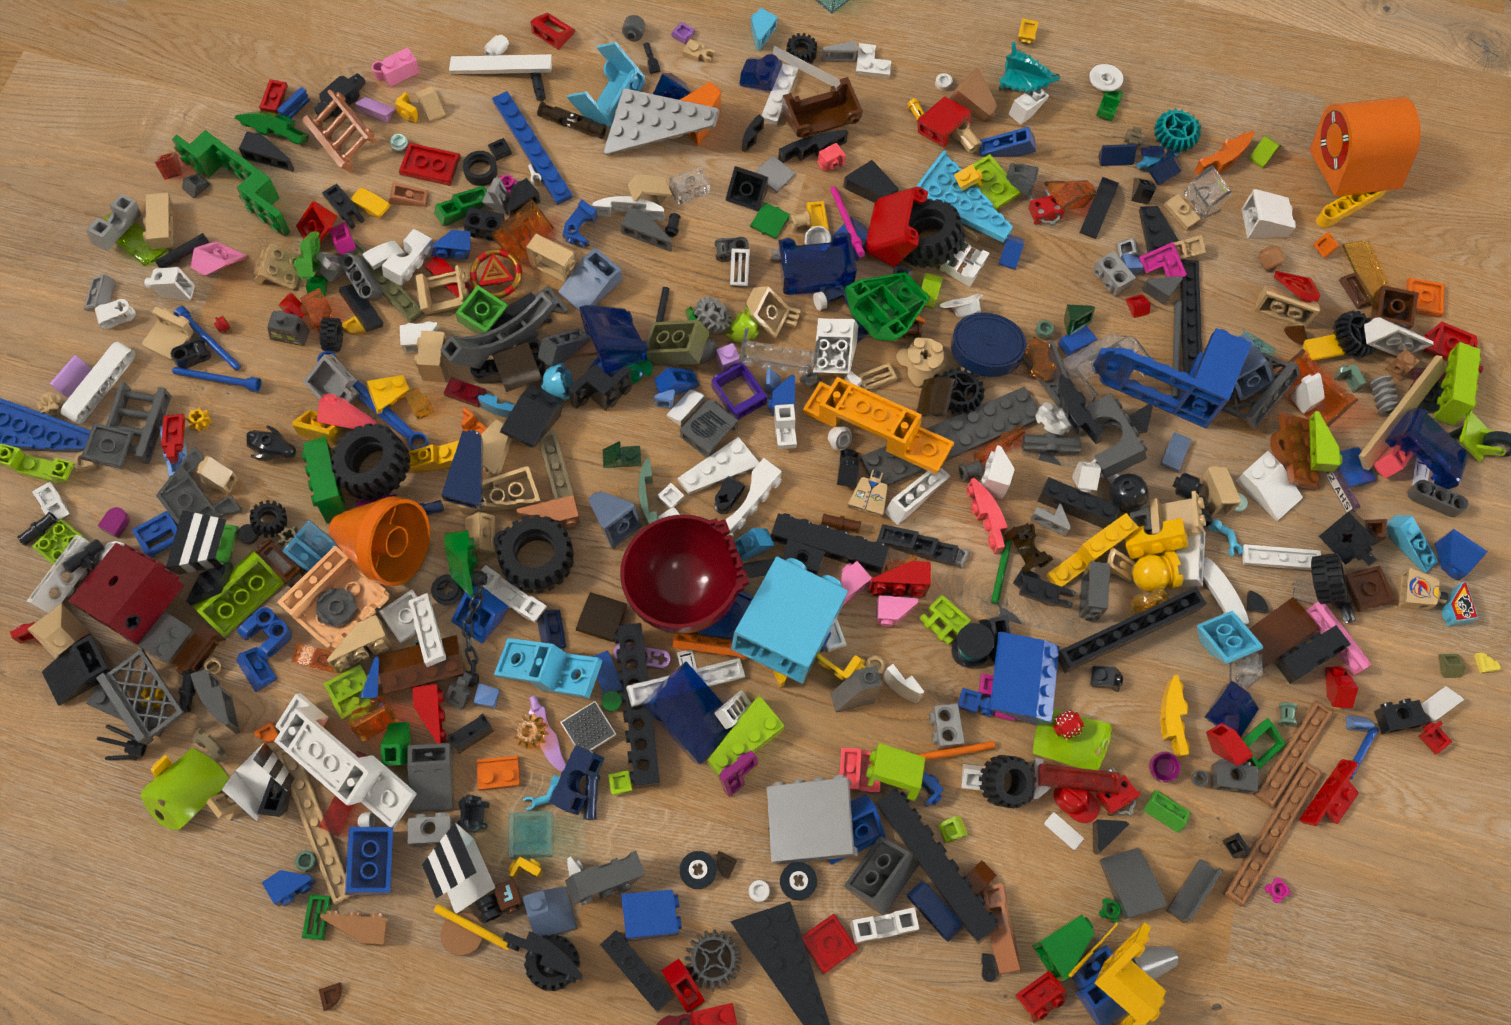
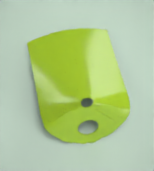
[1033,709,1112,772]
[140,748,230,830]

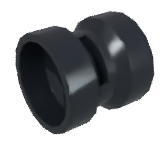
[475,894,503,923]

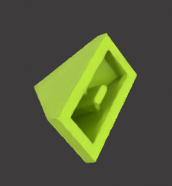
[1248,135,1282,168]
[921,273,943,309]

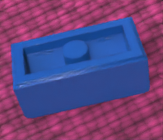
[236,647,277,692]

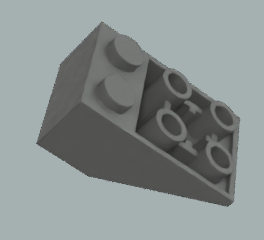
[407,743,453,812]

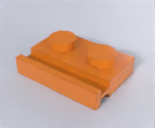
[477,755,520,791]

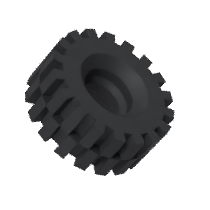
[524,934,580,991]

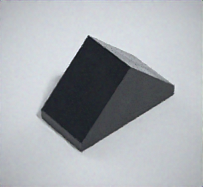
[1131,177,1156,204]
[1129,404,1153,433]
[258,777,291,817]
[1092,819,1129,855]

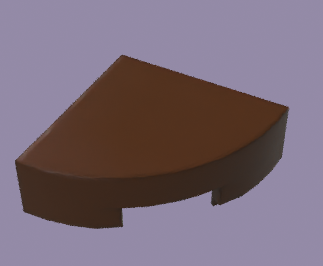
[1284,325,1308,344]
[319,982,342,1011]

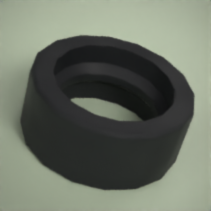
[463,151,498,186]

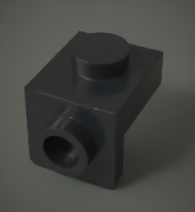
[1090,666,1123,692]

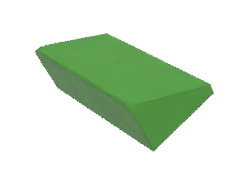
[1143,790,1191,833]

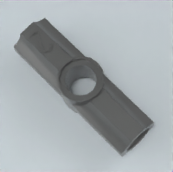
[1022,432,1081,456]

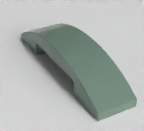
[639,458,658,525]

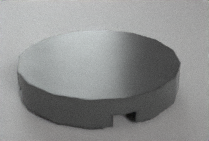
[316,588,357,628]

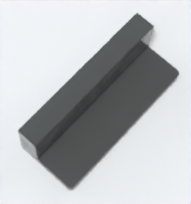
[1166,859,1223,923]

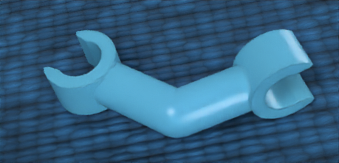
[1208,519,1243,557]
[523,775,560,811]

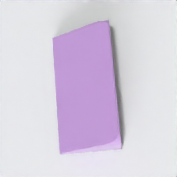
[355,97,396,123]
[50,355,92,398]

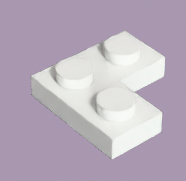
[856,43,891,79]

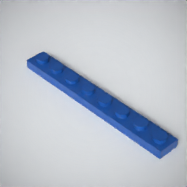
[492,91,573,205]

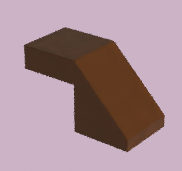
[966,860,997,895]

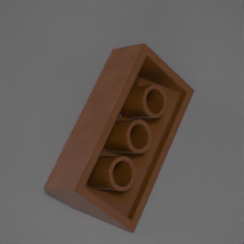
[377,635,466,694]

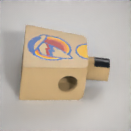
[1398,568,1448,610]

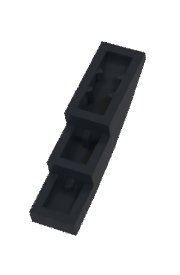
[778,130,848,163]
[877,524,959,566]

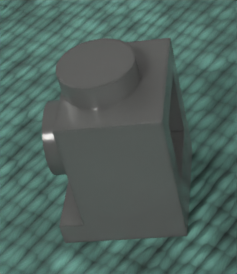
[1130,507,1152,535]

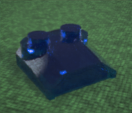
[739,54,782,91]

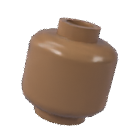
[1258,244,1286,272]

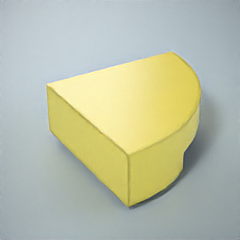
[1474,653,1501,673]

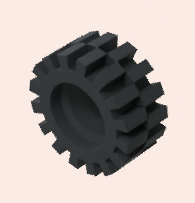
[786,33,817,63]
[319,317,343,352]
[250,500,287,538]

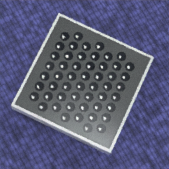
[560,701,617,751]

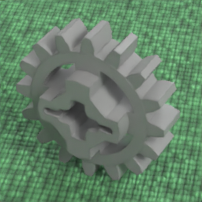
[694,296,732,334]

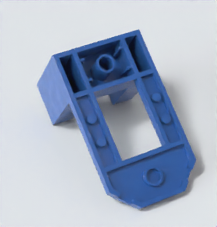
[1090,328,1252,428]

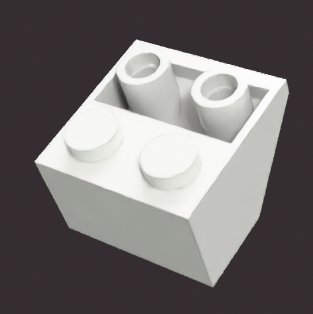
[980,445,1014,500]

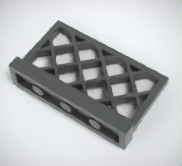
[1221,352,1301,429]
[96,649,185,745]

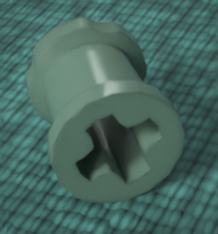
[1278,702,1298,727]

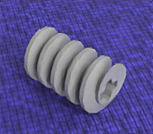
[1370,375,1400,417]

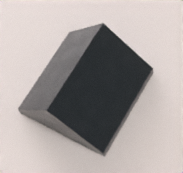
[725,166,768,211]

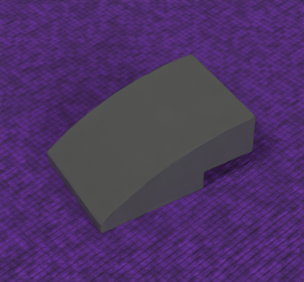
[191,669,240,734]
[1099,848,1167,920]

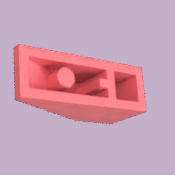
[317,394,379,429]
[1373,430,1420,479]

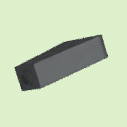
[831,666,882,712]

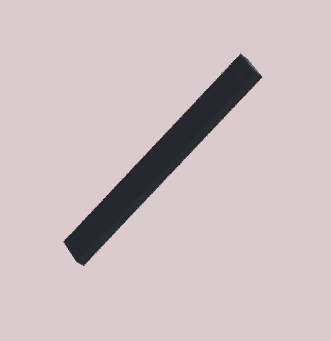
[1180,259,1202,374]

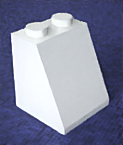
[1242,189,1296,239]

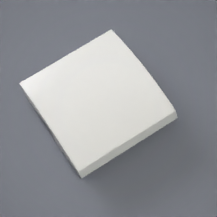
[882,664,924,704]

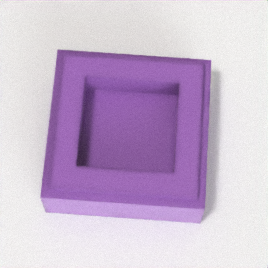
[672,22,695,44]

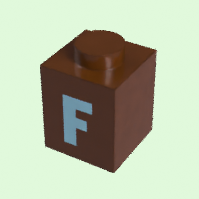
[494,878,523,914]

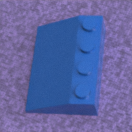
[990,632,1059,725]

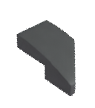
[534,286,568,313]

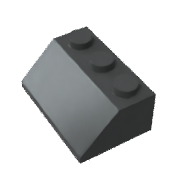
[844,836,920,916]

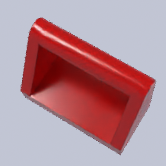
[530,13,575,50]

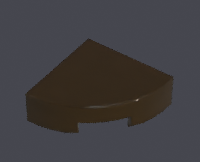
[717,851,737,880]

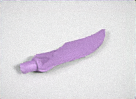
[529,696,566,772]

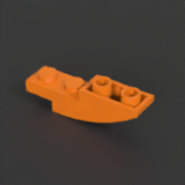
[1195,131,1255,176]

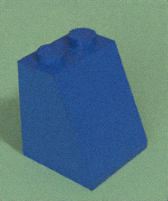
[621,890,682,942]

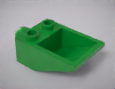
[444,530,478,596]

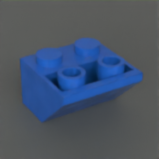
[1075,980,1127,1025]

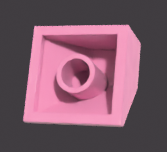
[191,241,247,275]

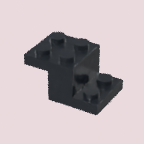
[568,364,632,411]

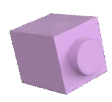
[716,343,741,373]

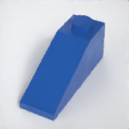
[980,126,1036,157]

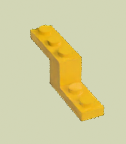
[1046,513,1139,588]

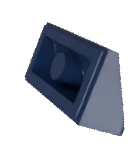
[1098,144,1137,166]
[537,610,567,649]

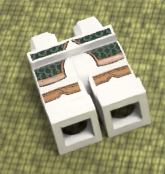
[938,242,989,287]

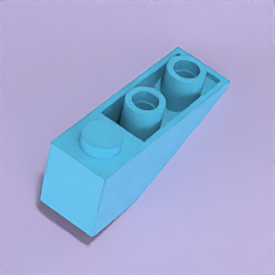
[1387,515,1438,573]

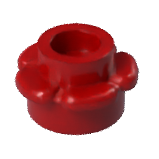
[214,316,231,333]

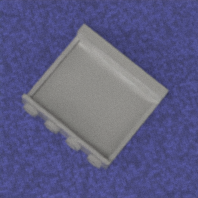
[767,775,858,864]

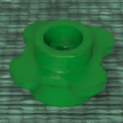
[1099,898,1121,923]

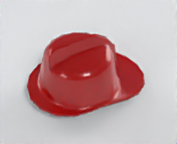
[1054,780,1099,823]

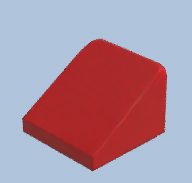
[1126,294,1151,318]

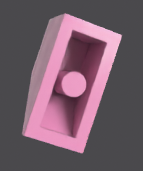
[840,561,872,605]
[876,596,918,627]

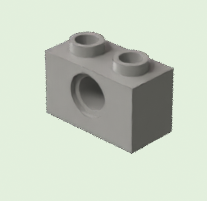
[408,813,453,847]

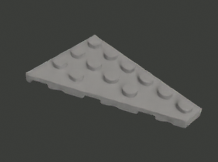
[603,88,720,156]

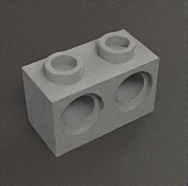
[1093,251,1136,296]
[929,704,964,750]

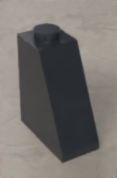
[843,160,899,203]

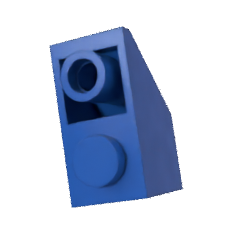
[431,230,470,260]
[262,870,317,906]

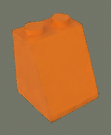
[680,81,721,146]

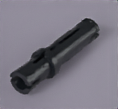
[154,233,209,268]

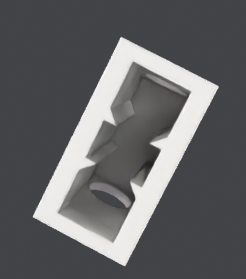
[145,267,195,301]

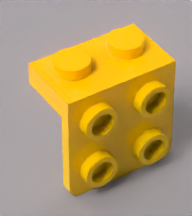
[816,653,866,681]

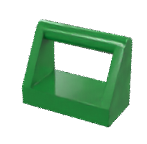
[1242,718,1286,771]

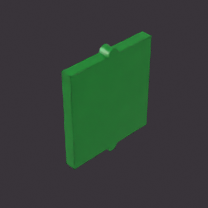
[750,202,790,239]

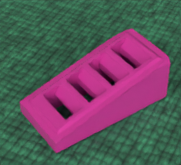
[330,222,356,255]

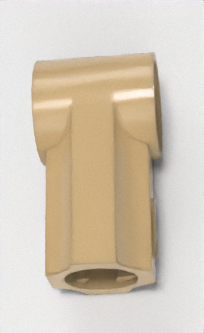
[951,120,982,153]

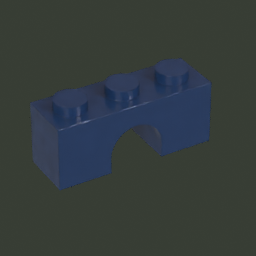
[549,745,605,815]

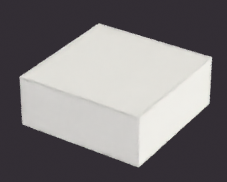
[657,483,685,509]

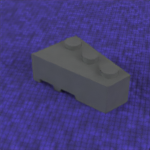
[565,851,645,906]

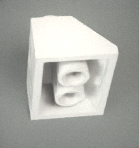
[1364,317,1434,356]

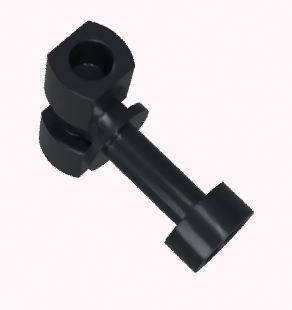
[62,539,105,573]

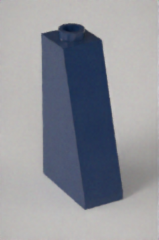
[441,430,483,510]

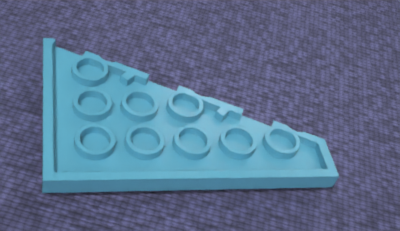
[917,150,1013,243]

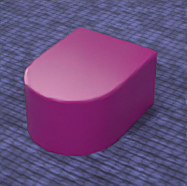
[98,507,130,538]

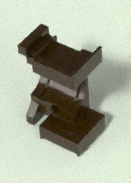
[1004,523,1054,574]

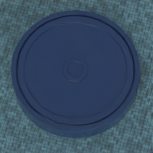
[951,313,1026,377]

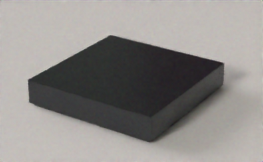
[186,562,234,605]

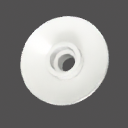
[1089,64,1123,92]

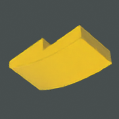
[350,187,391,218]

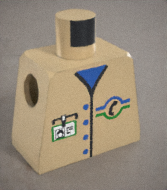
[848,470,887,518]

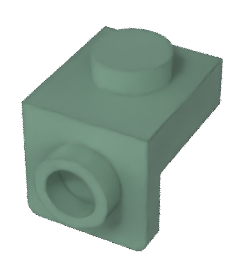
[1334,364,1366,393]

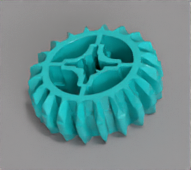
[1154,108,1202,153]

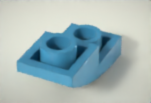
[478,394,515,418]

